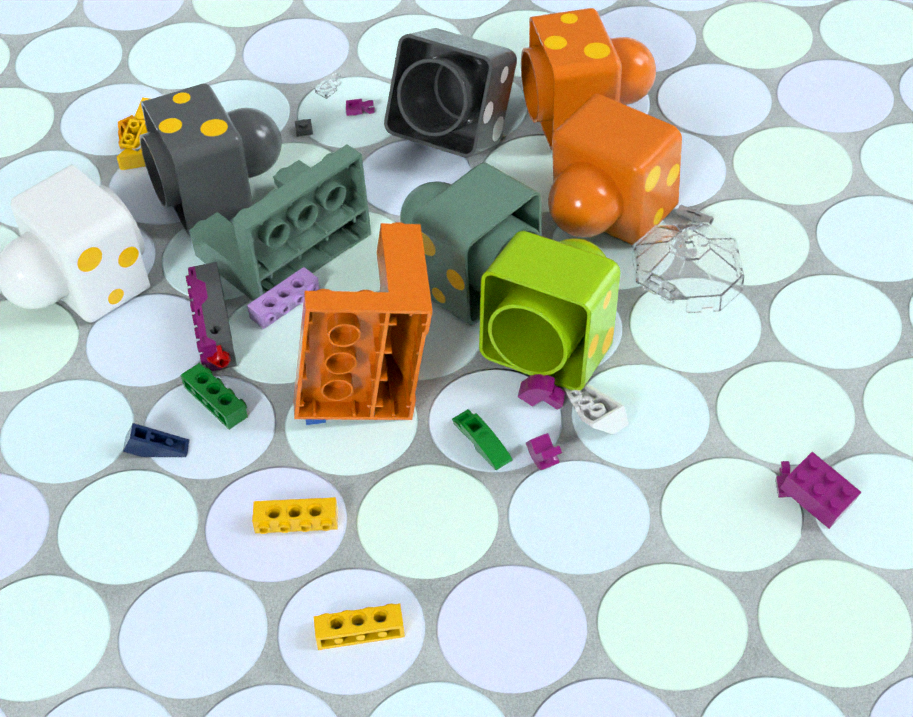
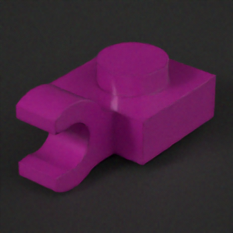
[345,99,375,116]
[775,461,790,498]

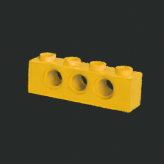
[252,497,338,534]
[313,603,405,650]

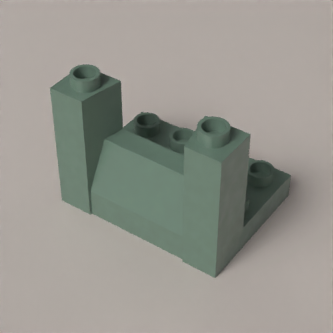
[189,144,371,301]

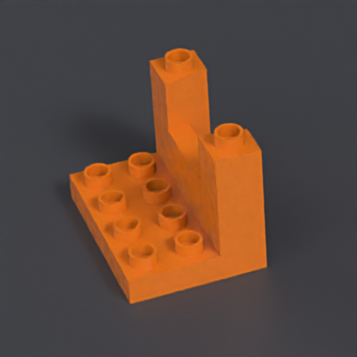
[293,222,433,420]

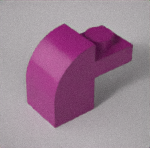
[518,374,565,410]
[525,433,562,470]

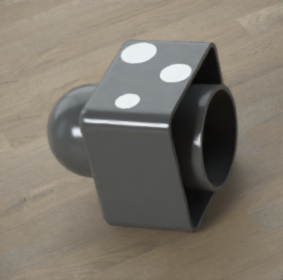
[384,28,517,158]

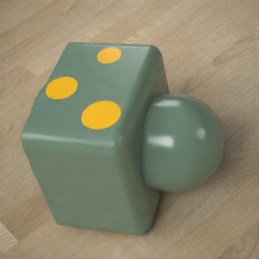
[400,163,542,325]

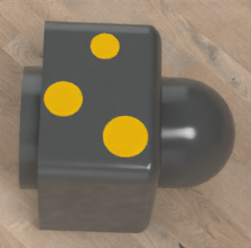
[139,83,282,235]

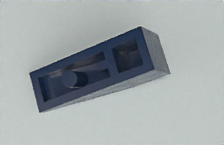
[123,423,190,457]

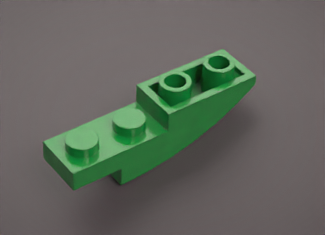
[452,409,513,470]

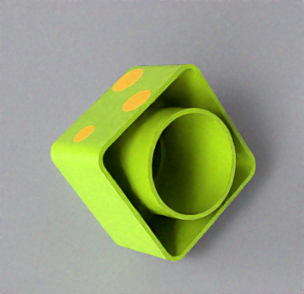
[479,231,621,390]

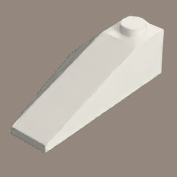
[563,383,629,434]

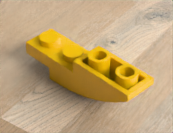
[119,97,152,149]

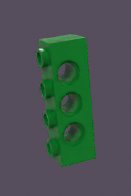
[181,363,248,430]

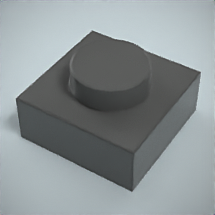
[295,119,313,137]

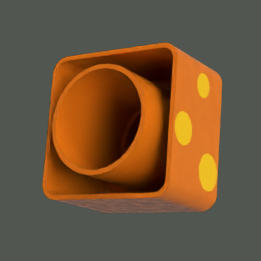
[521,8,656,150]
[548,94,682,245]

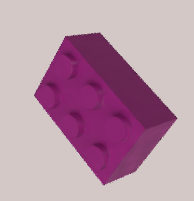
[781,451,862,529]

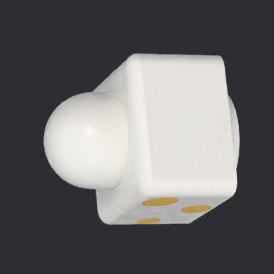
[0,164,150,323]

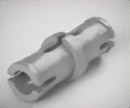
[677,204,714,227]

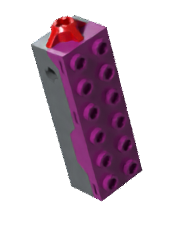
[185,262,237,371]

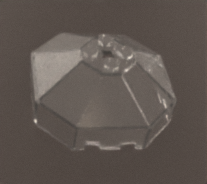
[632,222,745,314]

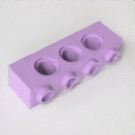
[247,267,320,329]

